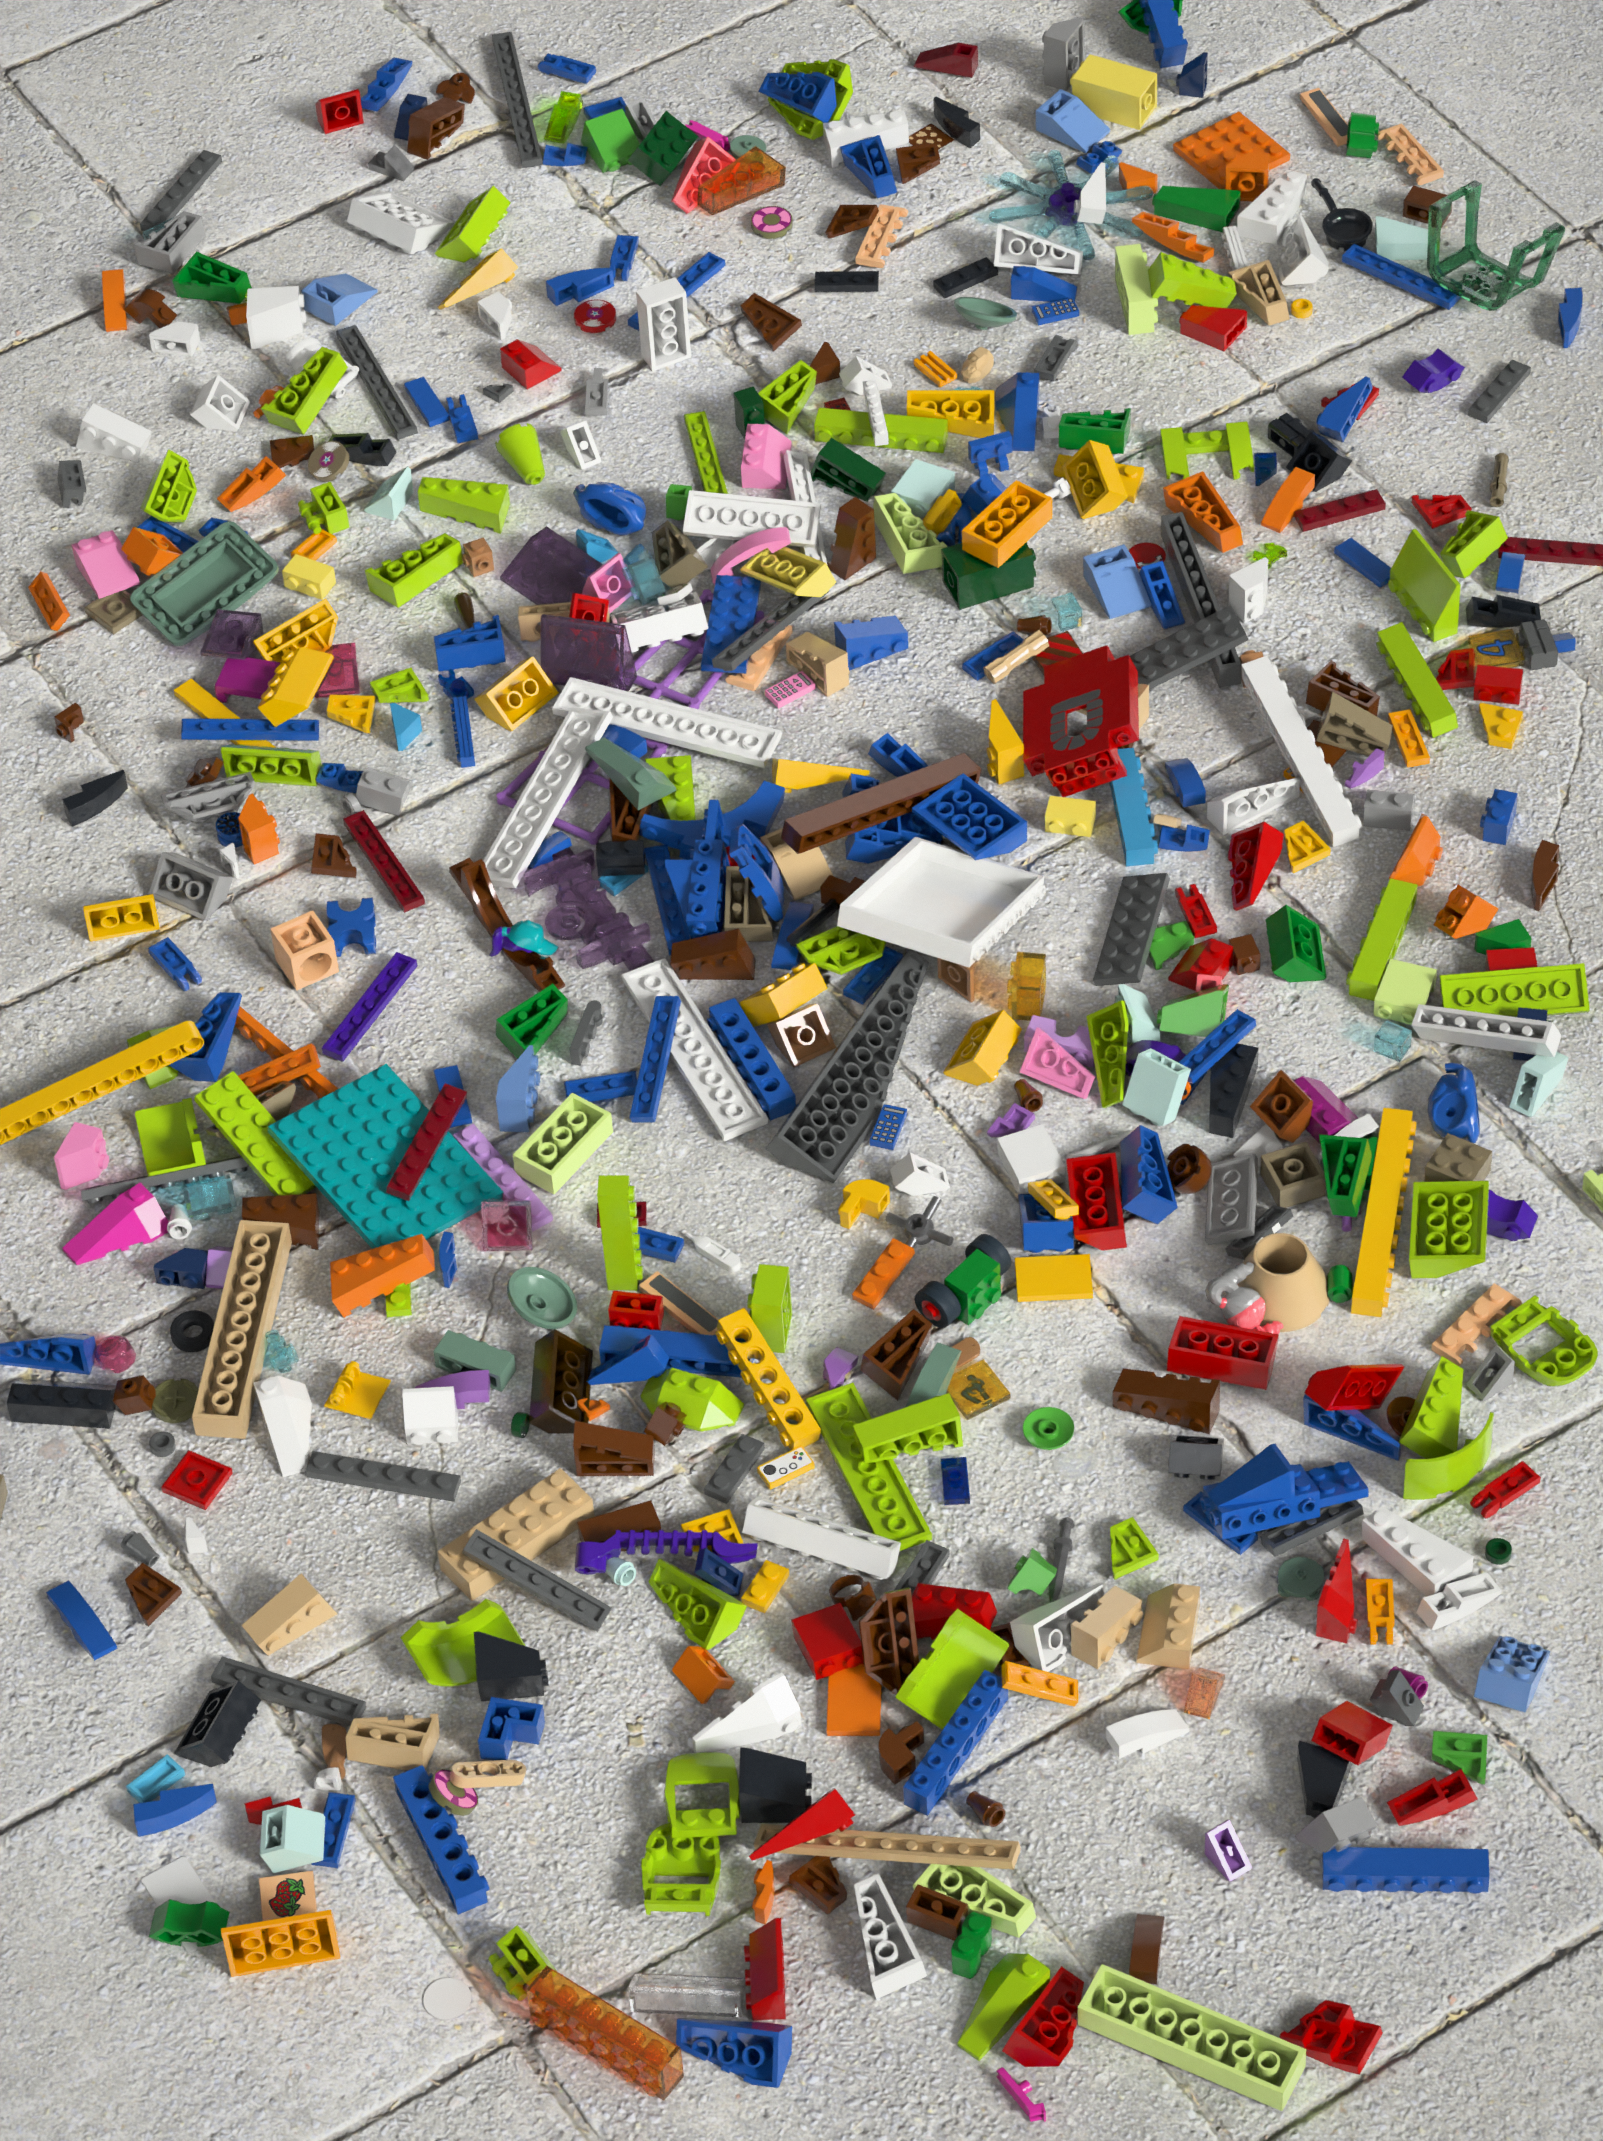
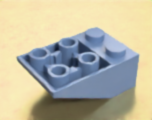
[1036,89,1110,153]
[301,273,378,326]
[1083,544,1151,619]
[496,1045,540,1132]
[1474,1636,1550,1712]

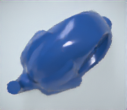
[573,482,646,535]
[1427,1063,1480,1143]

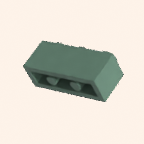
[433,1330,516,1392]

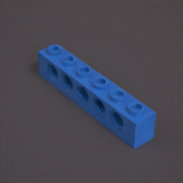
[707,998,796,1121]
[903,1670,1008,1816]
[393,1765,490,1915]

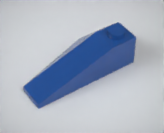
[995,372,1040,451]
[169,992,242,1082]
[1303,1394,1401,1461]
[676,2018,792,2088]

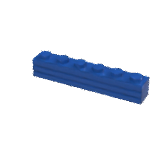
[450,696,475,768]

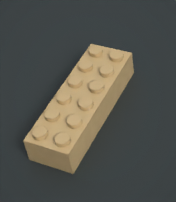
[437,1468,595,1601]

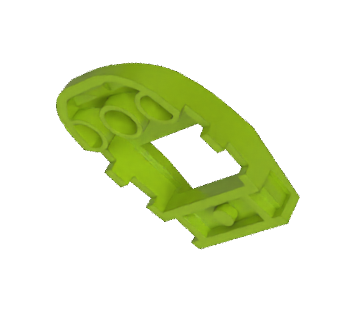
[1490,1295,1598,1386]
[663,1752,740,1838]
[641,1823,721,1916]

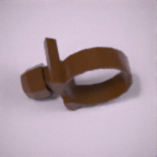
[829,1574,877,1621]

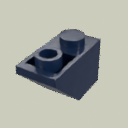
[153,1248,208,1289]

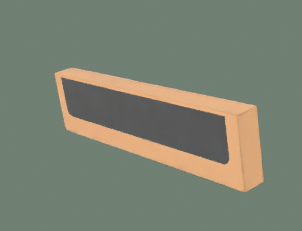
[1300,88,1348,147]
[639,1271,718,1335]

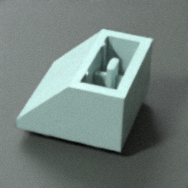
[1115,984,1160,1045]
[260,1805,325,1873]

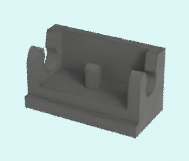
[57,460,86,508]

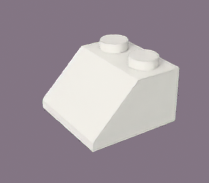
[190,375,250,432]
[1228,557,1268,623]
[402,1386,458,1445]

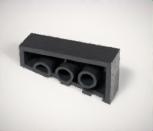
[1209,1043,1259,1138]

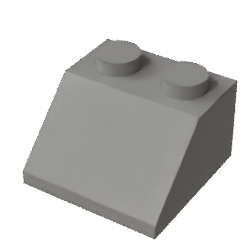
[356,767,413,816]
[1363,790,1415,831]
[1295,1797,1378,1853]

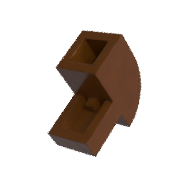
[124,289,177,328]
[879,1721,924,1785]

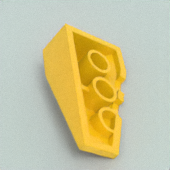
[772,758,870,793]

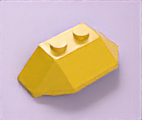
[253,599,338,664]

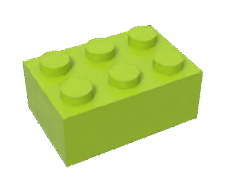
[747,1264,792,1353]

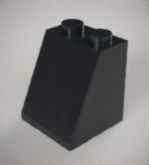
[474,1631,549,1702]
[739,1748,812,1823]

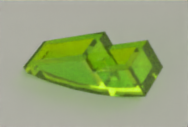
[544,91,583,144]

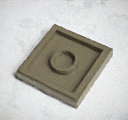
[84,590,142,635]

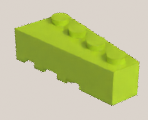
[1148,252,1237,308]
[261,347,348,435]
[364,533,463,608]
[645,755,696,821]
[1399,1356,1463,1459]
[853,1393,963,1464]

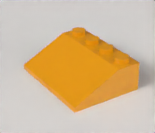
[221,1910,341,1977]

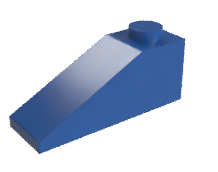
[1011,266,1077,302]
[1316,376,1373,442]
[1139,561,1185,630]
[587,1334,669,1385]

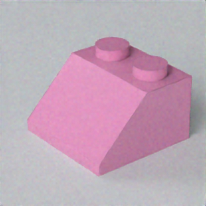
[582,553,637,613]
[54,1122,109,1190]

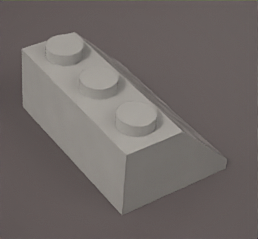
[1042,17,1085,91]
[148,852,233,920]

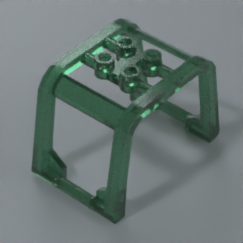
[1427,180,1565,311]

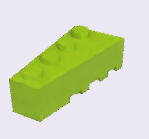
[418,477,510,534]

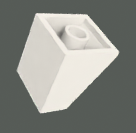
[246,286,307,349]

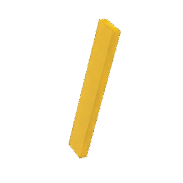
[174,678,276,748]

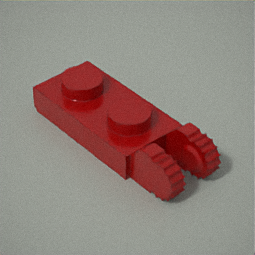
[1175,884,1217,938]
[1470,1461,1541,1519]

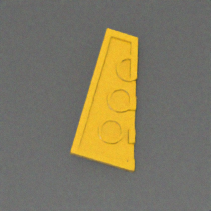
[1054,454,1144,503]

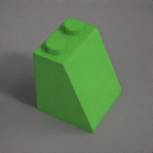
[581,109,640,173]
[1157,984,1229,1037]

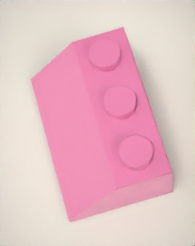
[741,424,792,489]

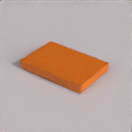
[827,1664,882,1736]

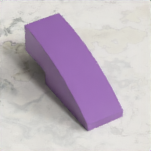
[415,1370,490,1409]

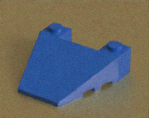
[842,773,942,864]

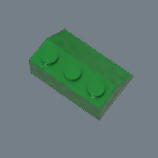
[1265,905,1327,983]

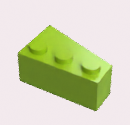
[758,360,817,434]
[1440,510,1508,579]

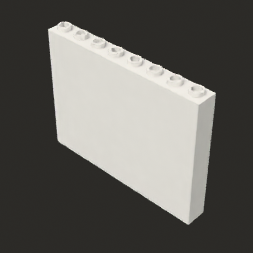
[837,837,1046,967]

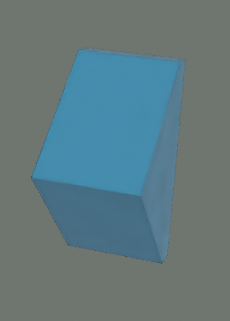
[576,529,618,568]
[390,703,422,751]

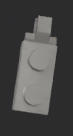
[585,368,609,416]

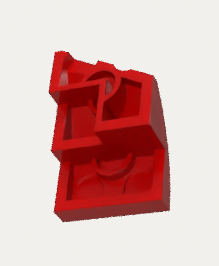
[1279,2000,1383,2075]

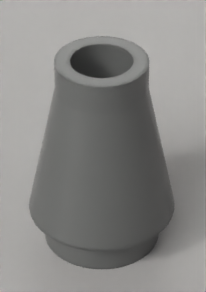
[121,1531,159,1567]

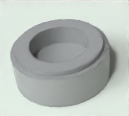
[341,793,361,816]

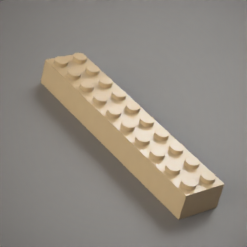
[192,1220,292,1439]

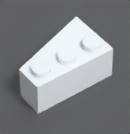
[76,404,152,462]

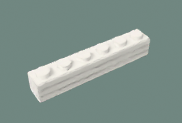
[1221,226,1248,271]
[863,380,889,446]

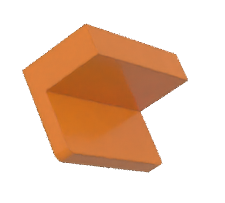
[672,1646,735,1704]

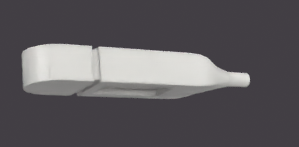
[685,1232,741,1272]

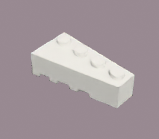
[823,110,909,168]
[994,222,1083,274]
[1361,1506,1474,1597]
[854,1873,927,1999]

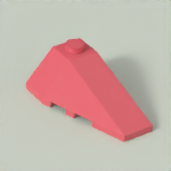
[671,137,739,214]

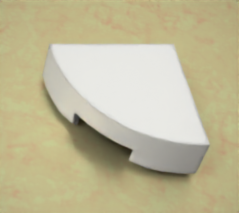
[314,1767,342,1791]

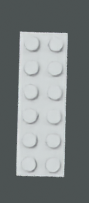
[683,490,821,548]

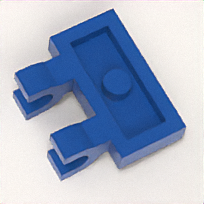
[968,431,1013,477]

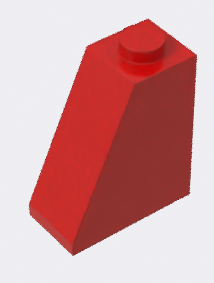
[1179,305,1247,352]

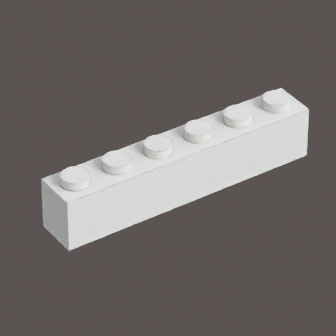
[1411,1004,1561,1057]
[742,1497,901,1579]

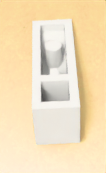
[1074,162,1106,224]

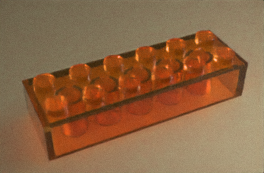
[526,1966,684,2101]

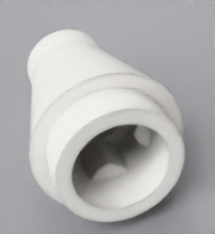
[167,1204,192,1239]

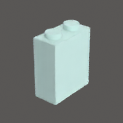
[891,459,955,518]
[1123,1048,1191,1126]

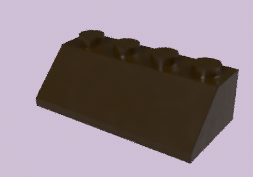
[529,1329,593,1434]

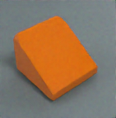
[226,303,247,326]

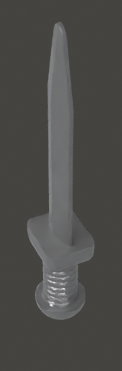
[1049,1517,1075,1603]

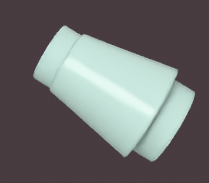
[606,1557,636,1586]

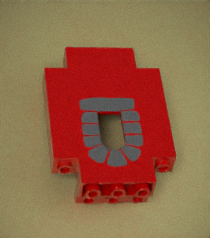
[1023,645,1139,797]

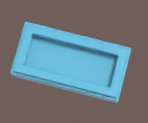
[126,1754,185,1803]

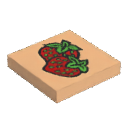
[259,1871,317,1921]

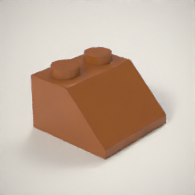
[1249,1070,1313,1143]

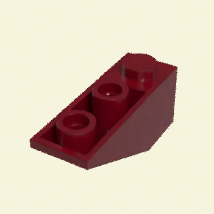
[914,42,978,78]

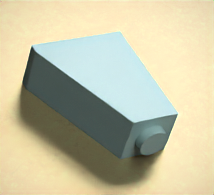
[1375,216,1432,260]
[1509,1051,1569,1117]

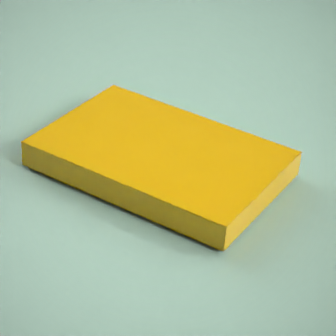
[1015,1254,1093,1302]

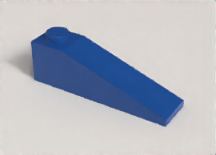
[758,72,837,123]
[0,1333,98,1375]

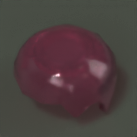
[94,1335,136,1373]

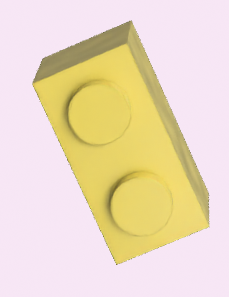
[282,554,336,600]
[1045,796,1096,837]

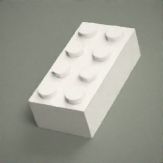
[636,277,691,371]

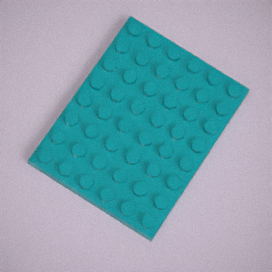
[268,1064,503,1249]

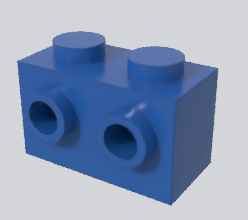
[1480,789,1518,845]

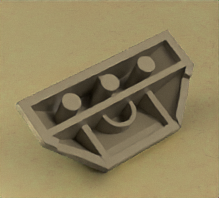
[205,1081,296,1139]

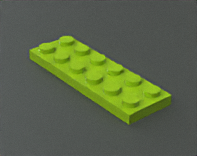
[1439,963,1590,1017]
[194,1071,316,1196]

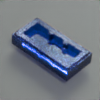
[941,1457,970,1505]

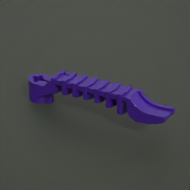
[575,1530,758,1575]

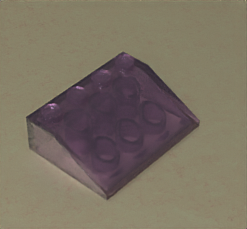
[500,526,603,622]
[541,614,637,692]

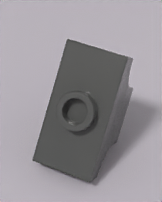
[1369,1670,1424,1726]

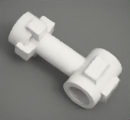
[1044,477,1071,499]

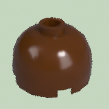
[1167,1144,1212,1194]

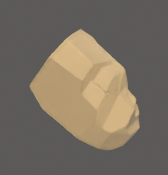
[961,347,994,383]

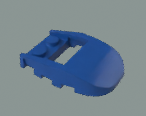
[729,824,784,922]

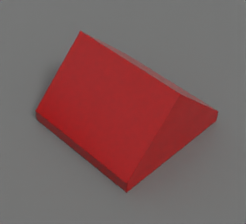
[566,593,609,645]

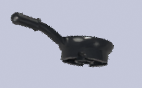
[1311,178,1373,251]

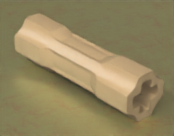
[983,630,1049,684]

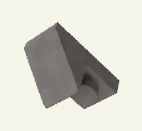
[368,145,415,182]

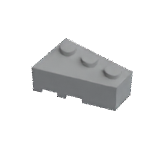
[134,211,206,274]

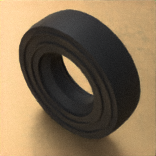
[170,1310,214,1352]

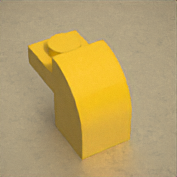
[838,1179,890,1229]

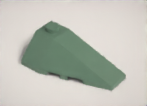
[585,737,676,810]

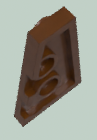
[740,293,802,351]

